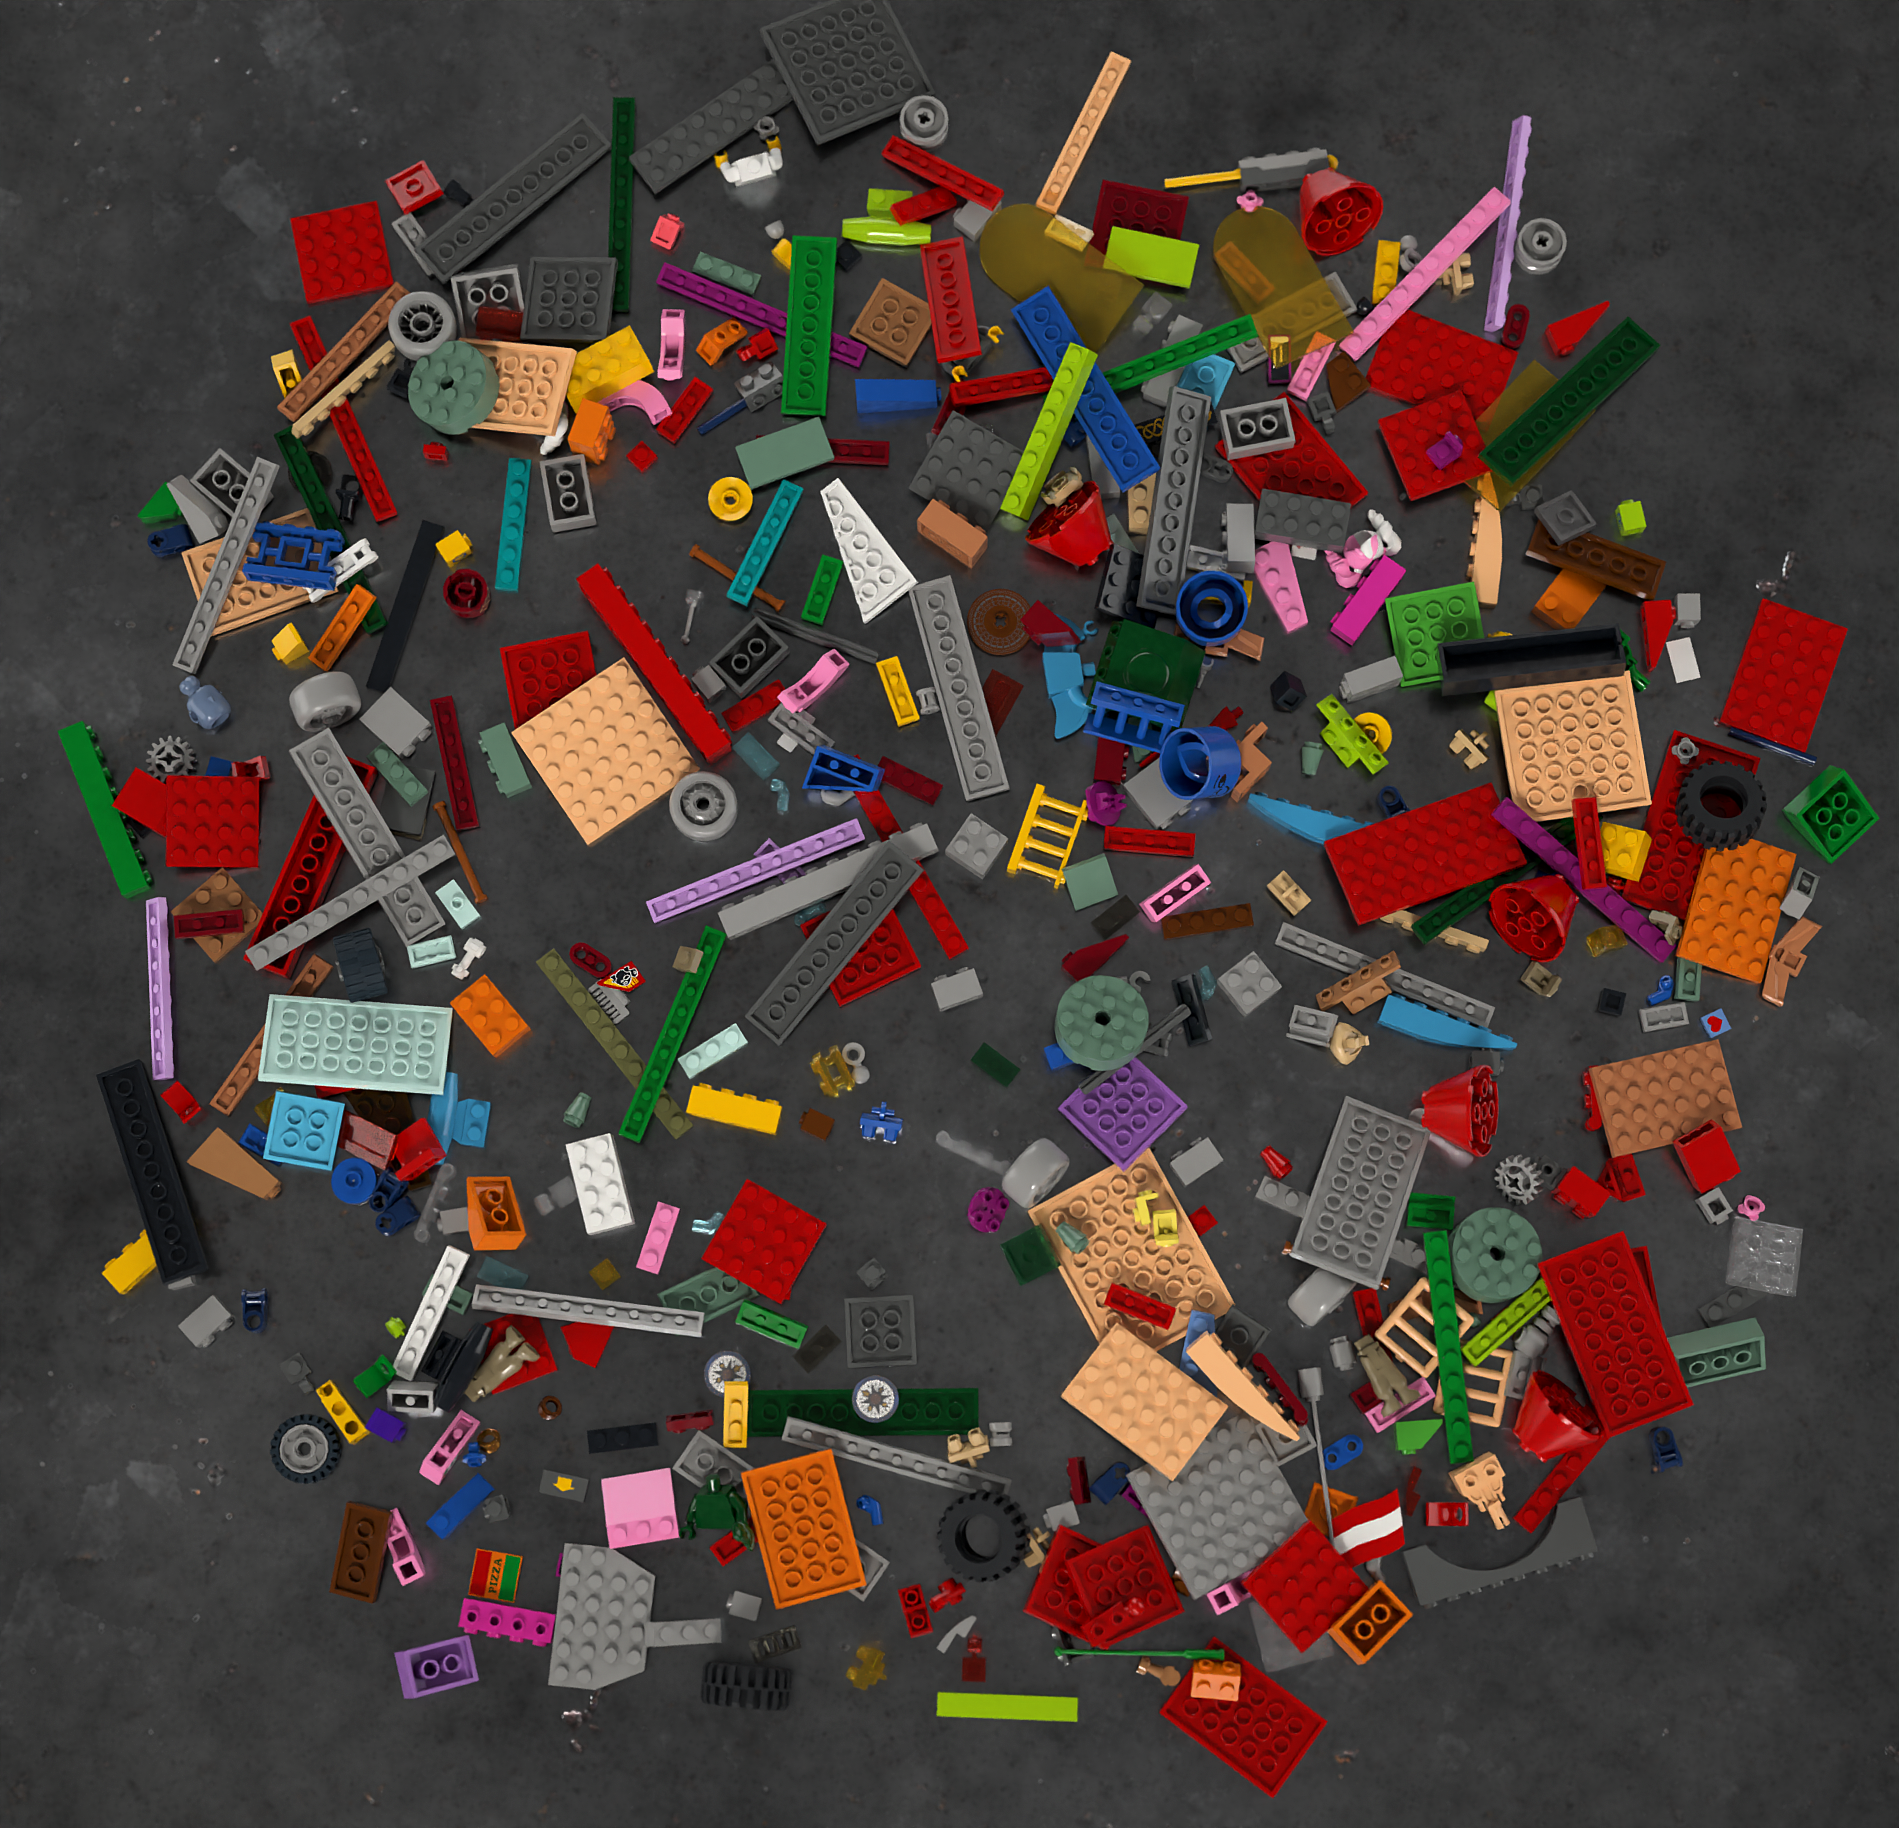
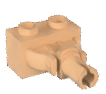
[1449,1451,1510,1529]

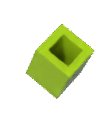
[1615,499,1647,536]

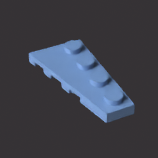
[1179,1310,1217,1397]

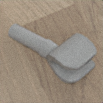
[1195,656,1214,688]

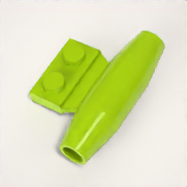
[842,188,932,246]

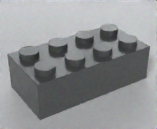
[1254,488,1351,553]

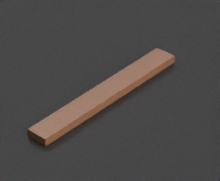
[277,281,410,423]
[209,953,334,1117]

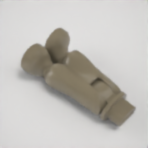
[465,1325,540,1402]
[1354,1334,1421,1418]

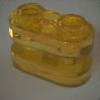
[809,1045,856,1097]

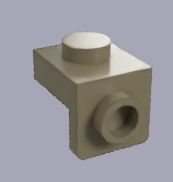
[1649,910,1682,946]
[673,946,704,974]
[1520,961,1562,997]

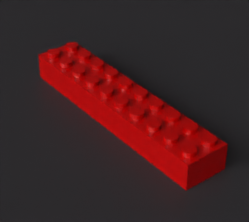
[576,563,732,766]
[243,756,379,980]

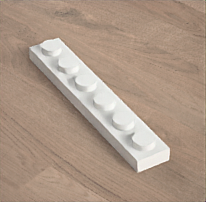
[393,1245,470,1381]

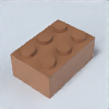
[917,499,988,569]

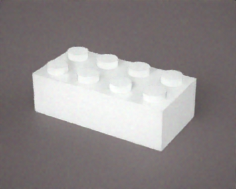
[566,1133,635,1235]

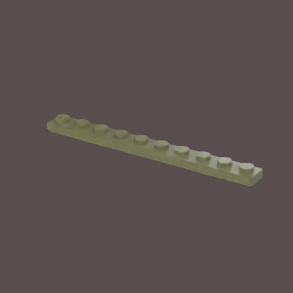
[536,948,694,1140]

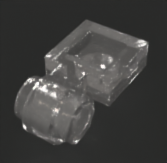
[1132,291,1173,336]
[534,1177,578,1216]

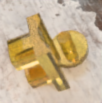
[846,1646,887,1691]

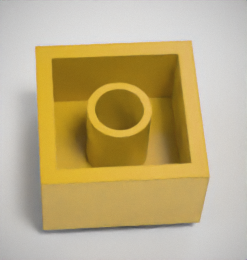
[1600,822,1652,882]

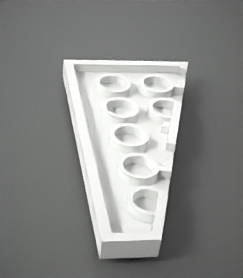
[821,478,918,624]

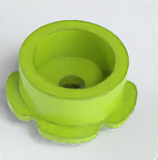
[385,1317,406,1338]

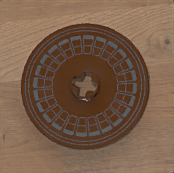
[967,589,1031,655]

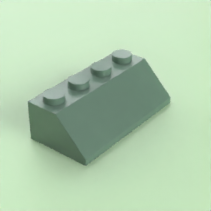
[1667,1318,1766,1387]

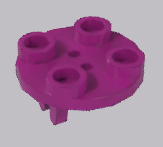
[1085,781,1127,826]
[967,1186,1009,1232]

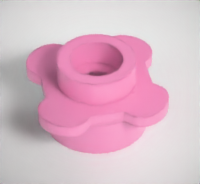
[1237,190,1263,213]
[1738,1195,1765,1221]

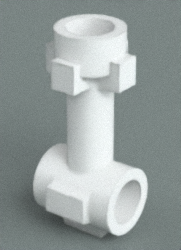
[451,938,486,980]

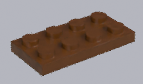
[329,1501,393,1604]

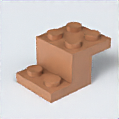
[1231,722,1272,802]

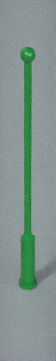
[1054,1647,1224,1661]

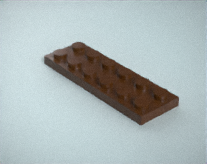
[1526,518,1666,601]

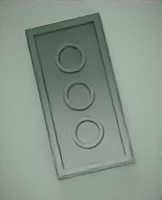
[735,417,834,489]
[657,1267,760,1336]

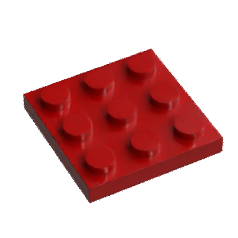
[469,1314,558,1395]

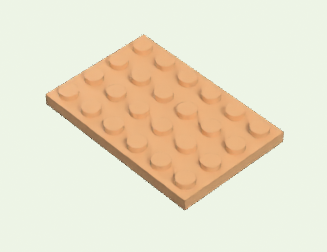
[458,338,577,436]
[181,508,338,636]
[1061,1323,1229,1481]

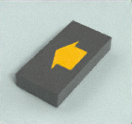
[538,1469,590,1502]

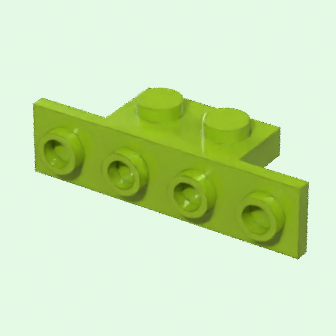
[1316,694,1389,774]

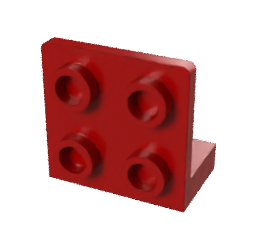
[389,1118,447,1181]

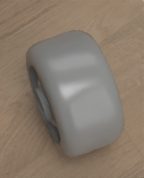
[388,291,457,361]
[289,671,361,732]
[669,771,738,841]
[1002,1138,1070,1208]
[1288,1267,1357,1326]

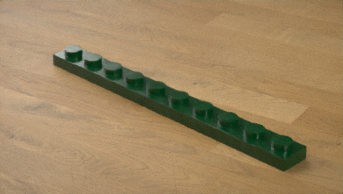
[608,97,636,312]
[273,425,388,634]
[1411,813,1603,945]

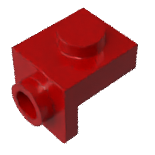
[231,756,270,782]

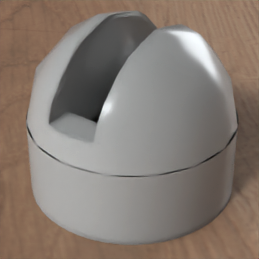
[765,220,784,239]

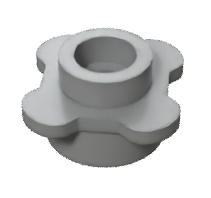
[754,116,779,140]
[1671,738,1699,765]

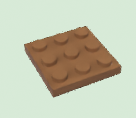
[849,278,932,368]
[171,867,263,963]

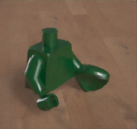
[679,1474,755,1552]

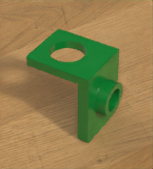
[353,1354,397,1398]

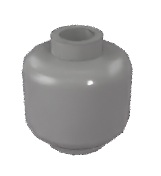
[1513,1324,1549,1358]

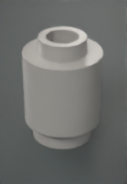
[1329,1336,1357,1371]

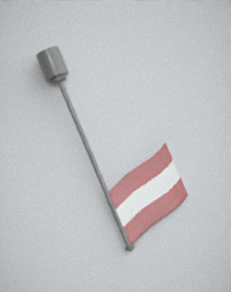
[1298,1367,1405,1568]

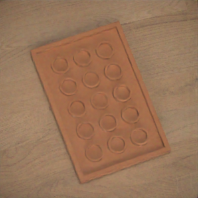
[1589,1039,1742,1158]

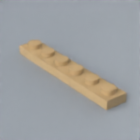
[291,340,395,439]
[1380,910,1489,953]

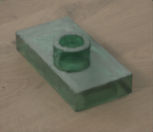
[970,1042,1021,1088]

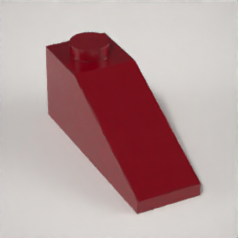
[1061,934,1129,983]

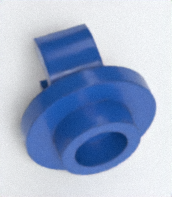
[463,1442,486,1467]

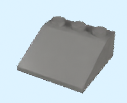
[451,263,525,340]

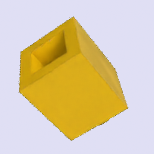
[435,530,472,568]

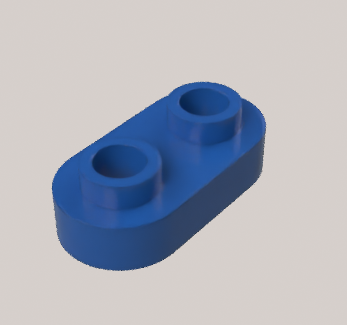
[1323,1435,1363,1470]

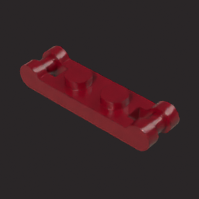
[1252,1353,1308,1427]

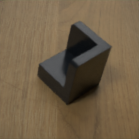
[1270,671,1307,712]

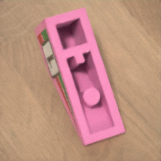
[419,1410,480,1485]

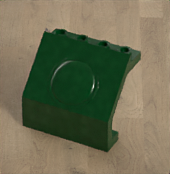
[1086,619,1206,735]

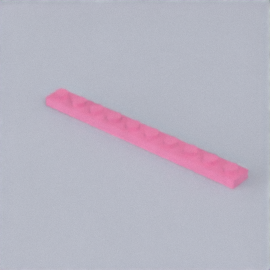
[1339,187,1511,362]

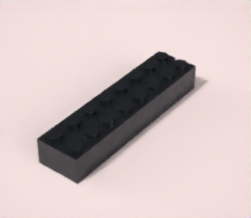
[1436,623,1626,696]

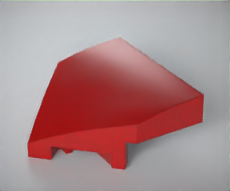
[1597,1154,1646,1202]
[560,1322,614,1368]

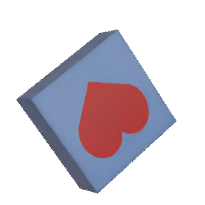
[1700,1008,1731,1039]

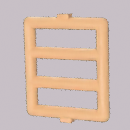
[1375,1277,1474,1378]
[1433,1339,1513,1427]

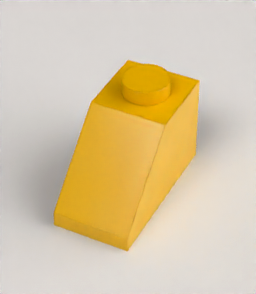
[271,350,303,398]
[271,622,309,664]

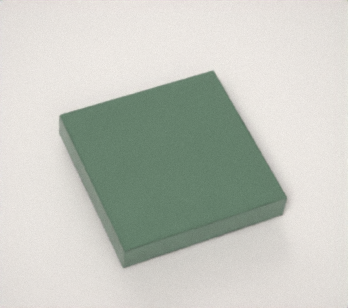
[1062,853,1118,911]

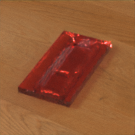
[982,669,1024,736]
[337,1110,398,1170]

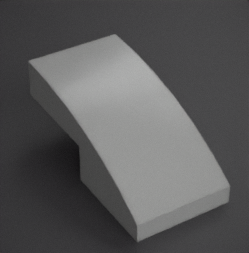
[937,1615,977,1653]

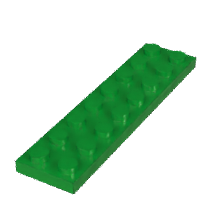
[781,235,838,417]

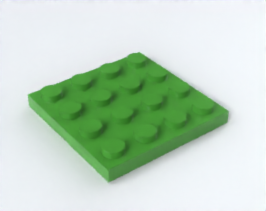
[1385,582,1484,687]

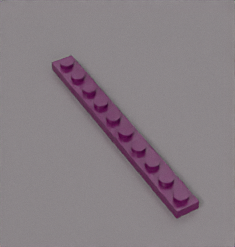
[656,262,868,368]
[1491,797,1677,963]

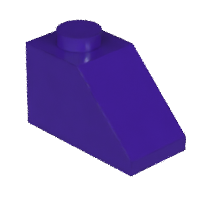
[364,1408,407,1443]

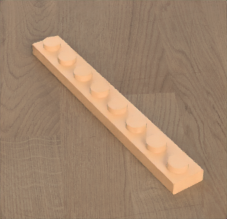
[1036,52,1131,215]

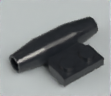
[421,1321,493,1413]

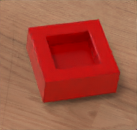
[626,441,658,473]
[423,442,449,461]
[1188,1205,1218,1237]

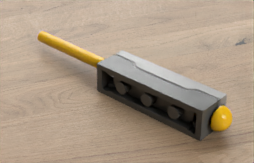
[1164,148,1338,193]

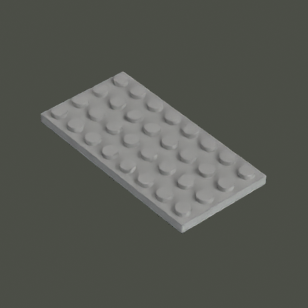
[1290,1096,1431,1290]

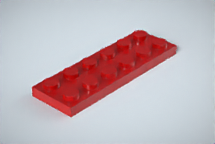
[920,236,982,364]

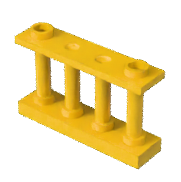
[1007,784,1088,889]

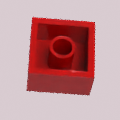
[1551,1166,1611,1219]

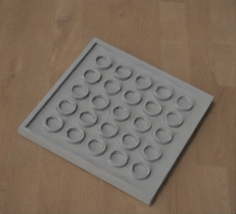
[1126,1412,1307,1600]

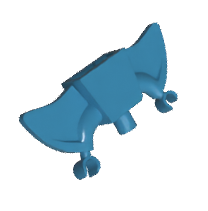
[1042,613,1109,739]

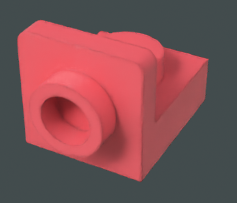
[650,213,685,250]

